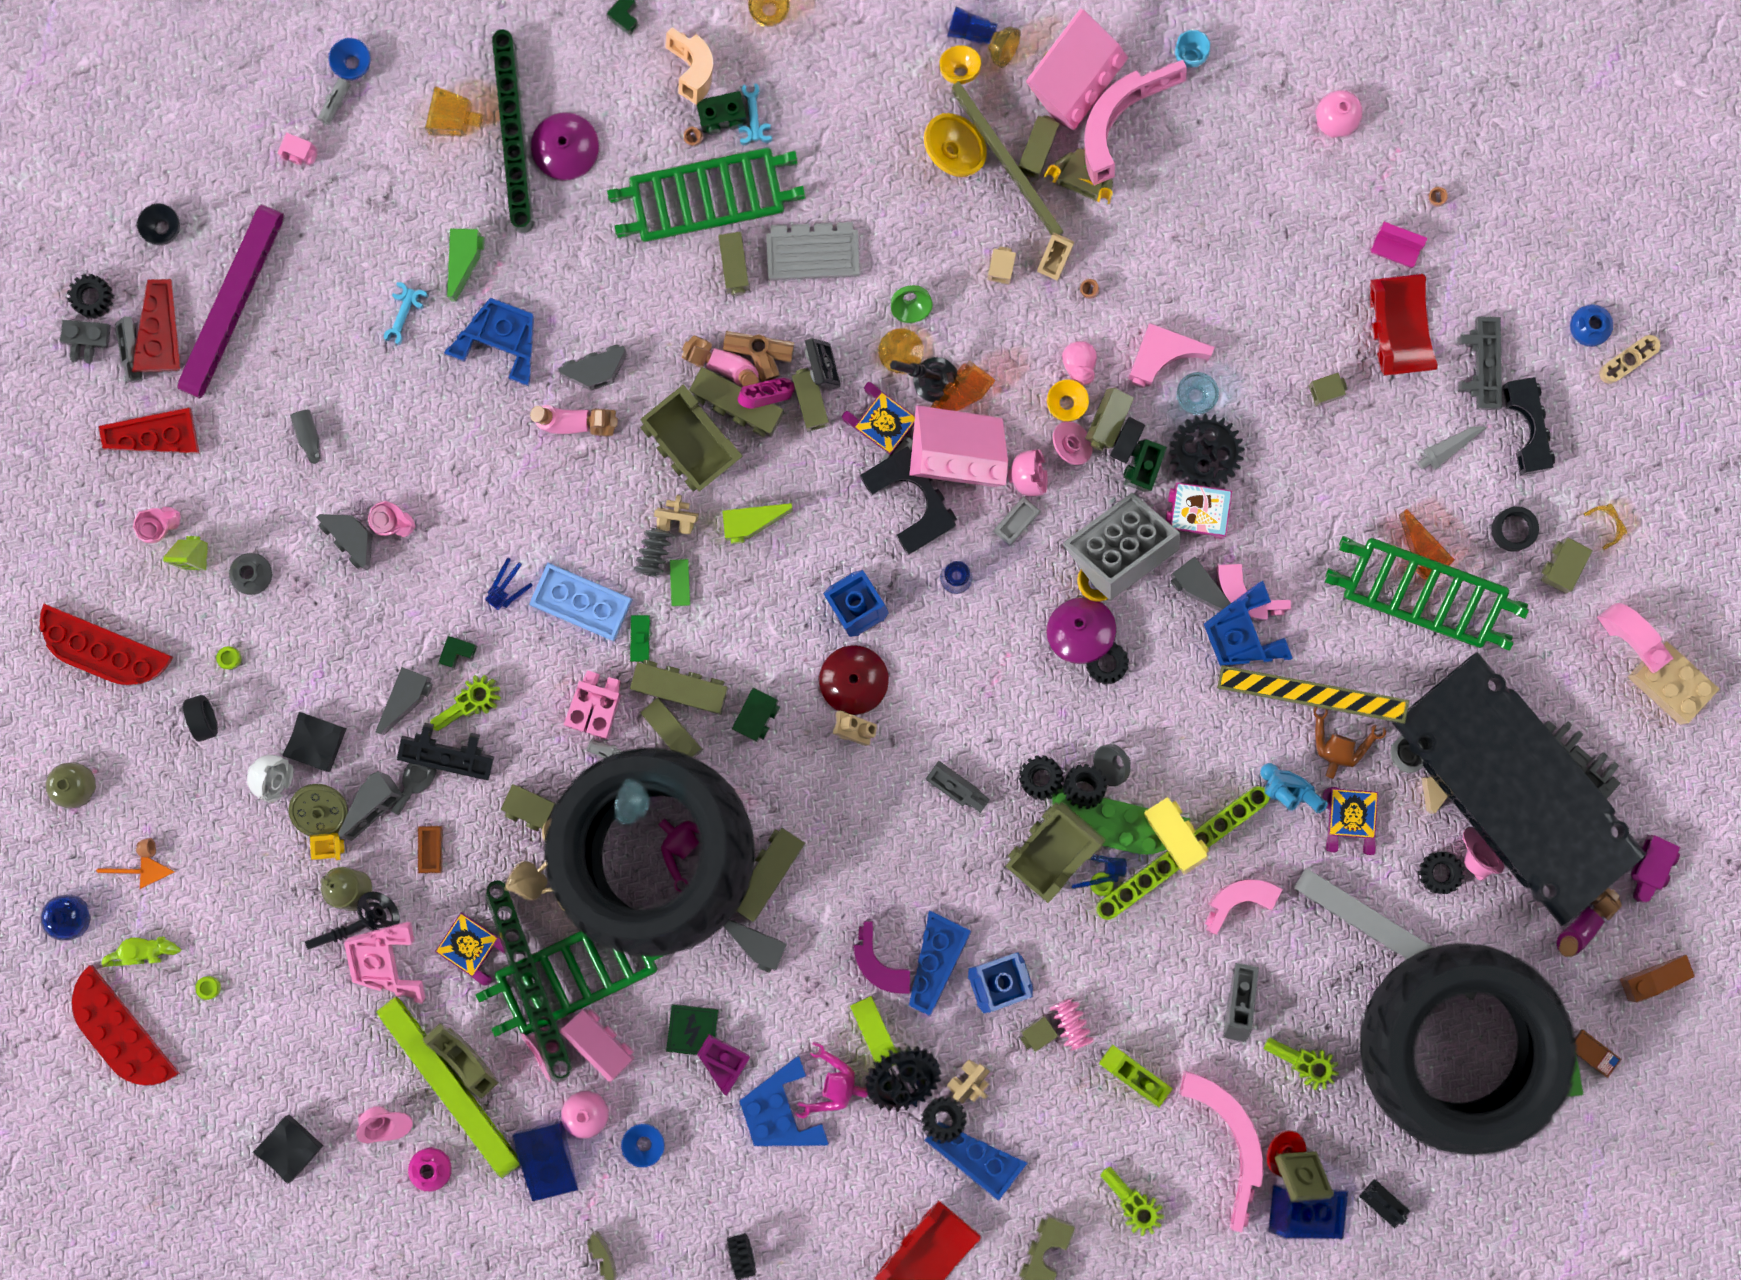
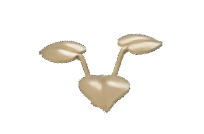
[505,818,561,908]

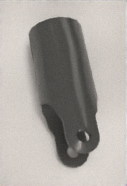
[290,410,320,464]

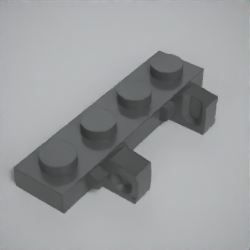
[1457,317,1502,410]

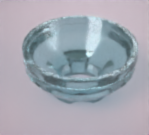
[1176,372,1219,415]
[616,779,649,824]

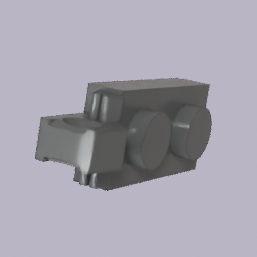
[115,316,143,382]
[926,761,990,813]

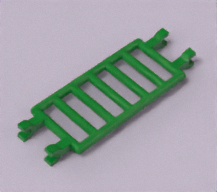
[607,148,805,242]
[1325,536,1529,651]
[475,931,663,1037]

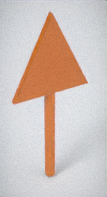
[96,857,175,889]

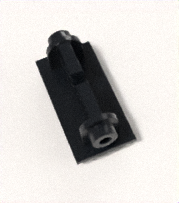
[1359,1179,1410,1229]

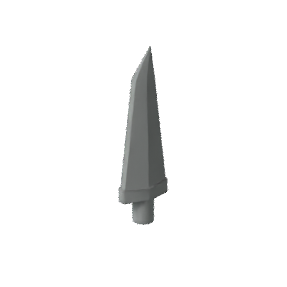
[1417,426,1487,470]

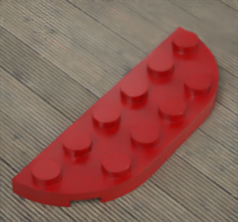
[40,604,173,686]
[72,965,180,1085]

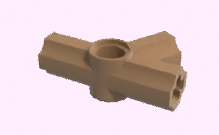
[723,331,795,382]

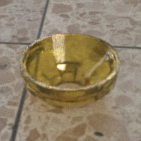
[748,0,790,27]
[988,26,1021,68]

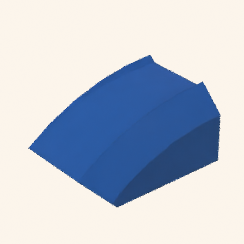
[823,570,889,637]
[968,952,1033,1013]

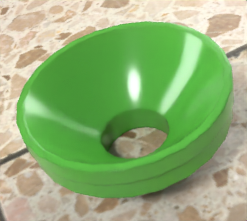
[891,285,933,323]

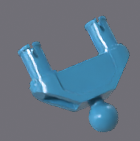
[1260,763,1328,814]

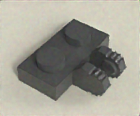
[60,320,111,364]

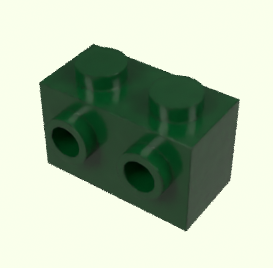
[697,91,747,134]
[1123,439,1167,492]
[732,687,780,743]

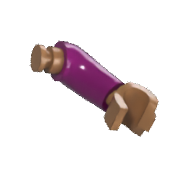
[1556,888,1622,957]

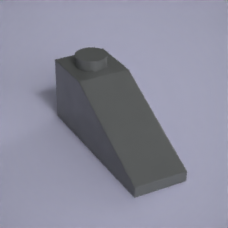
[1170,556,1231,611]
[375,667,433,735]
[338,771,403,841]
[723,919,787,973]
[1223,963,1259,1042]

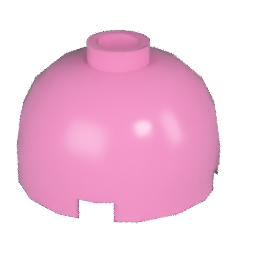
[1316,90,1363,138]
[1008,449,1048,496]
[561,1091,609,1139]

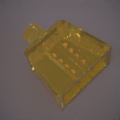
[425,87,483,136]

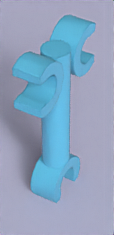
[739,84,772,145]
[384,282,429,345]

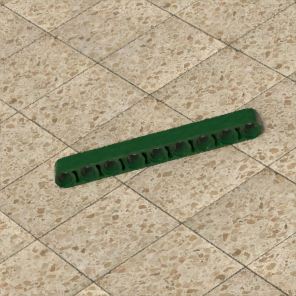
[492,29,534,233]
[485,880,572,1083]

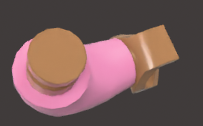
[682,335,759,387]
[530,405,618,436]

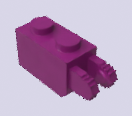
[1630,835,1681,903]

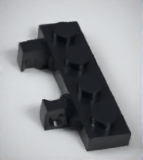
[396,722,494,781]

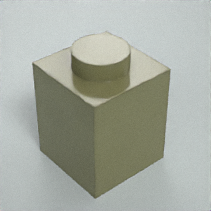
[1308,373,1347,407]
[1020,1015,1058,1052]

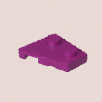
[697,1034,750,1096]

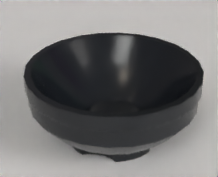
[137,203,180,246]

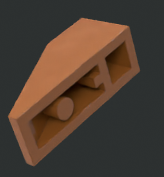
[1620,954,1695,1003]

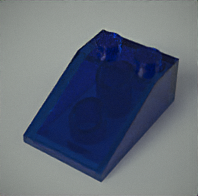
[513,1120,579,1202]
[1268,1184,1348,1239]

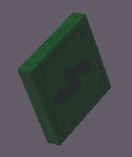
[666,1004,719,1055]

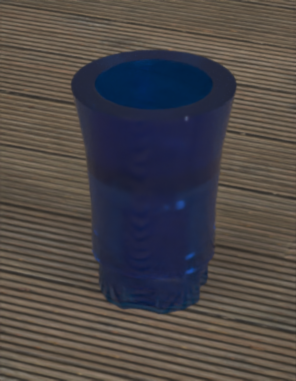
[946,6,998,45]
[940,561,972,594]

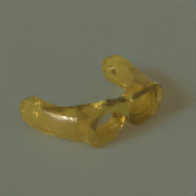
[1583,503,1627,550]

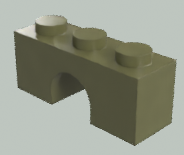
[1018,1214,1075,1280]

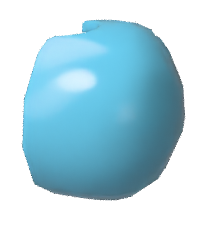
[1175,30,1210,68]

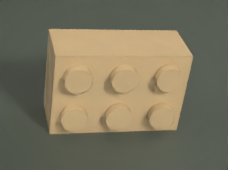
[1628,641,1720,725]

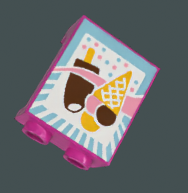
[1165,483,1232,539]

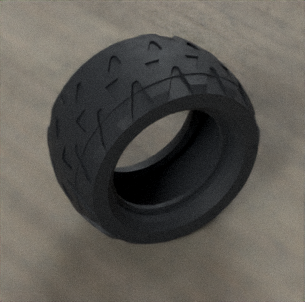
[544,748,755,957]
[1360,943,1577,1156]

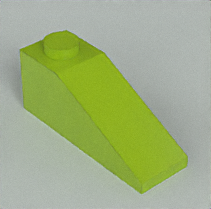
[722,503,793,544]
[163,536,208,570]
[850,996,897,1066]
[1099,1044,1173,1107]

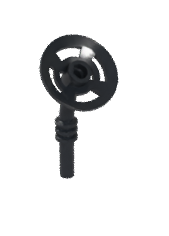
[890,357,959,403]
[305,892,400,950]

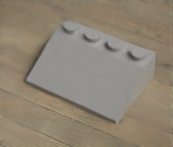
[1063,493,1180,601]

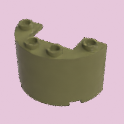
[640,384,743,492]
[1005,802,1106,903]

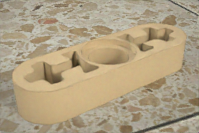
[1599,335,1661,384]

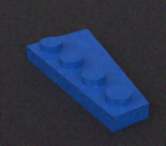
[909,910,972,1016]
[924,1121,1027,1201]

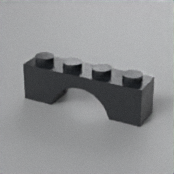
[1502,377,1555,476]

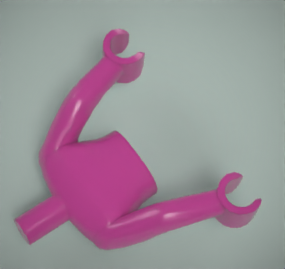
[658,818,700,892]
[795,1042,867,1118]

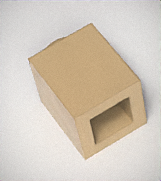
[987,247,1016,285]

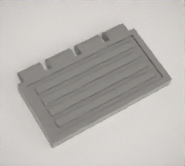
[766,222,860,281]

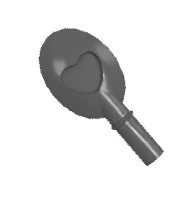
[391,763,437,815]

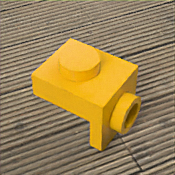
[309,833,345,860]

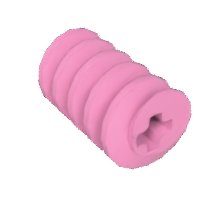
[1050,997,1094,1051]

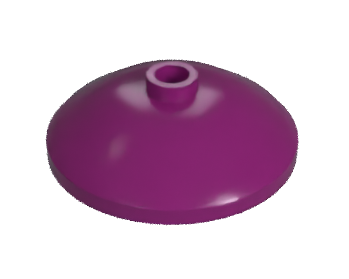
[531,112,599,181]
[1046,597,1117,664]

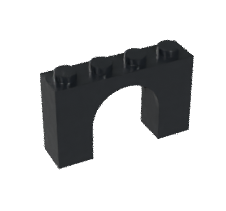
[860,446,957,556]

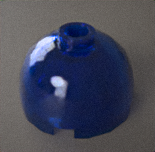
[40,894,91,941]

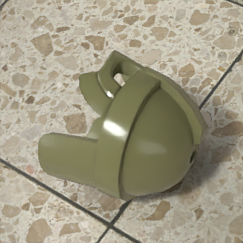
[320,867,372,911]

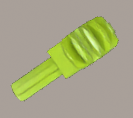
[430,675,501,731]
[1264,1037,1339,1090]
[1100,1166,1164,1236]

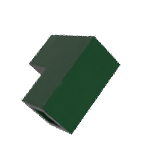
[607,0,639,36]
[438,636,477,669]

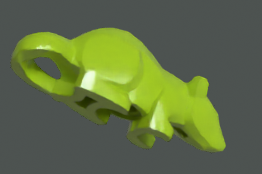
[101,936,181,967]

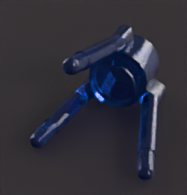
[485,558,533,610]
[1071,854,1127,889]

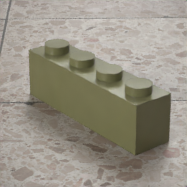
[689,367,784,438]
[630,659,729,715]
[737,828,806,922]

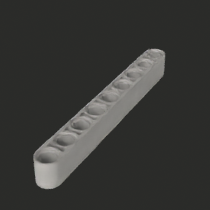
[1293,868,1477,1000]

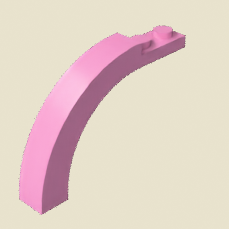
[1085,60,1187,185]
[1179,1070,1263,1232]

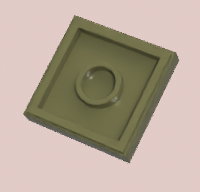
[1275,1151,1334,1202]

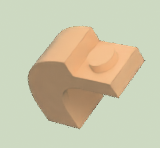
[666,28,713,105]

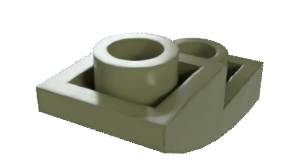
[587,1231,617,1280]

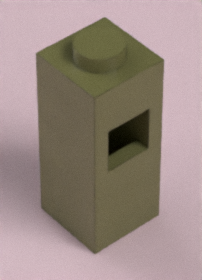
[1018,115,1059,180]
[718,232,750,296]
[792,368,829,432]
[1085,388,1134,451]

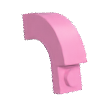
[1216,564,1291,621]
[1597,603,1674,673]
[1205,879,1283,935]

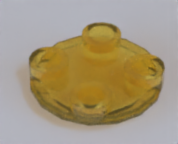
[878,328,924,374]

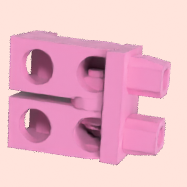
[563,671,621,740]

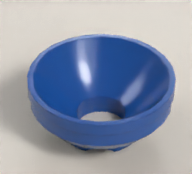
[328,38,371,80]
[1570,304,1614,347]
[621,1124,665,1168]

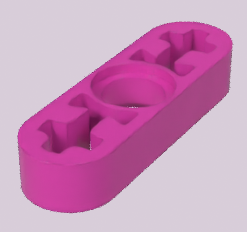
[737,378,795,409]

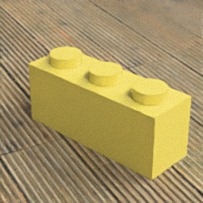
[1144,797,1209,875]

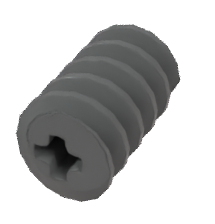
[634,527,674,579]

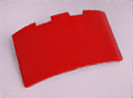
[1370,274,1438,376]
[874,1200,981,1280]

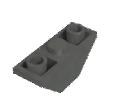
[558,345,627,391]
[316,514,372,571]

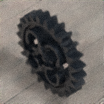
[1168,414,1245,488]
[865,1045,941,1112]

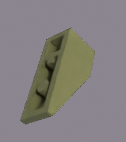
[640,697,704,758]

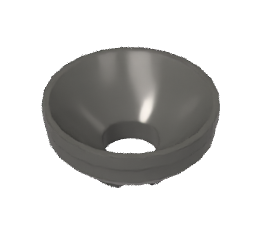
[229,553,272,595]
[1093,744,1131,787]

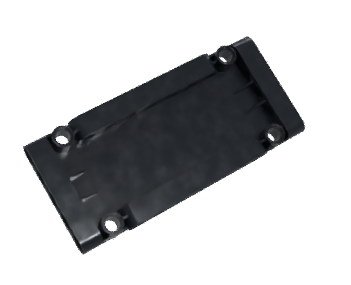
[1392,652,1646,926]

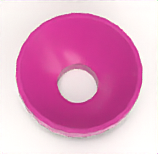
[408,1148,452,1192]

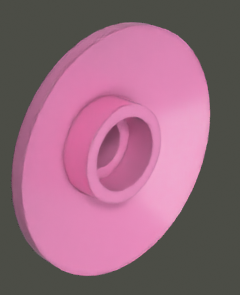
[1053,421,1093,465]

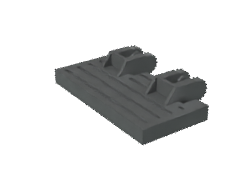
[1544,721,1620,799]

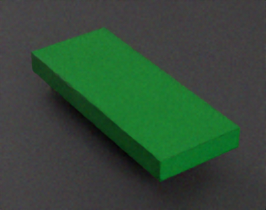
[630,615,650,662]

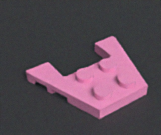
[344,922,425,1004]

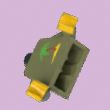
[1044,148,1113,204]

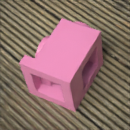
[278,132,317,165]

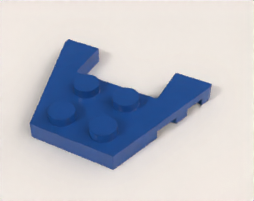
[444,298,534,387]
[1204,581,1293,666]
[739,1056,829,1146]

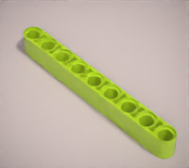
[1095,787,1269,920]
[376,996,522,1179]

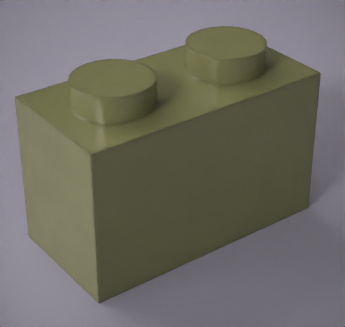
[1541,537,1593,594]
[500,784,556,832]

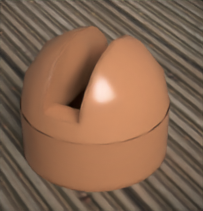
[683,127,703,146]
[1429,187,1448,207]
[1080,279,1099,299]
[136,838,156,858]

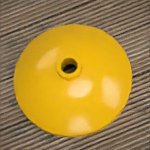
[924,113,987,177]

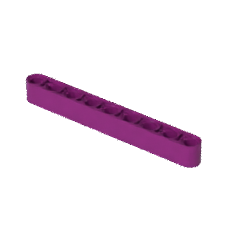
[177,204,284,398]

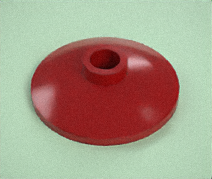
[1267,1130,1306,1177]

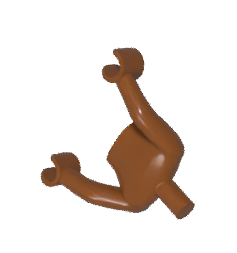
[1313,707,1386,779]

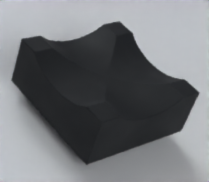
[282,712,347,772]
[253,1114,324,1184]

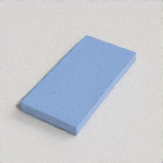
[529,562,633,642]

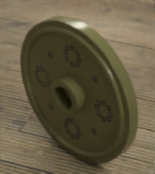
[288,784,348,836]

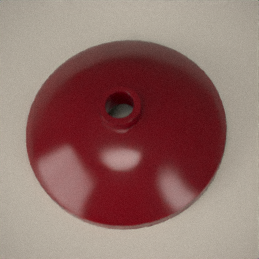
[819,645,889,715]

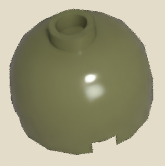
[45,762,96,809]

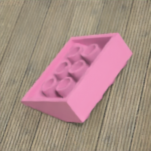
[1026,8,1128,130]
[910,406,1008,487]

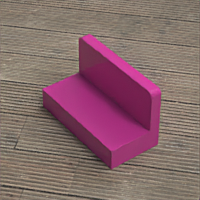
[1371,222,1427,268]

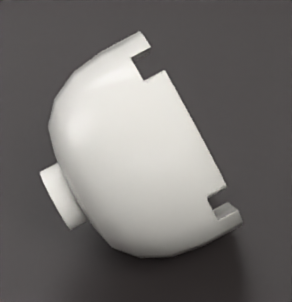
[247,755,293,803]

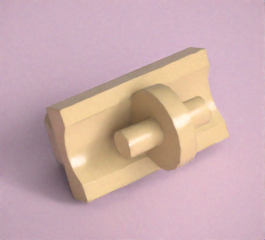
[654,495,699,534]
[833,711,877,746]
[947,1059,990,1104]

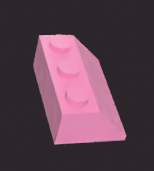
[559,1008,635,1082]

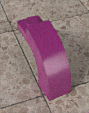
[854,921,910,994]

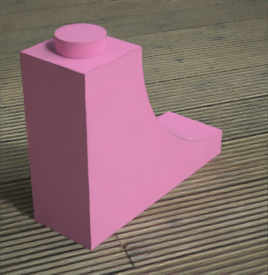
[1128,323,1215,388]

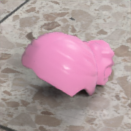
[1062,341,1097,386]
[368,501,416,537]
[133,507,181,543]

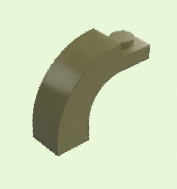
[423,1023,499,1099]

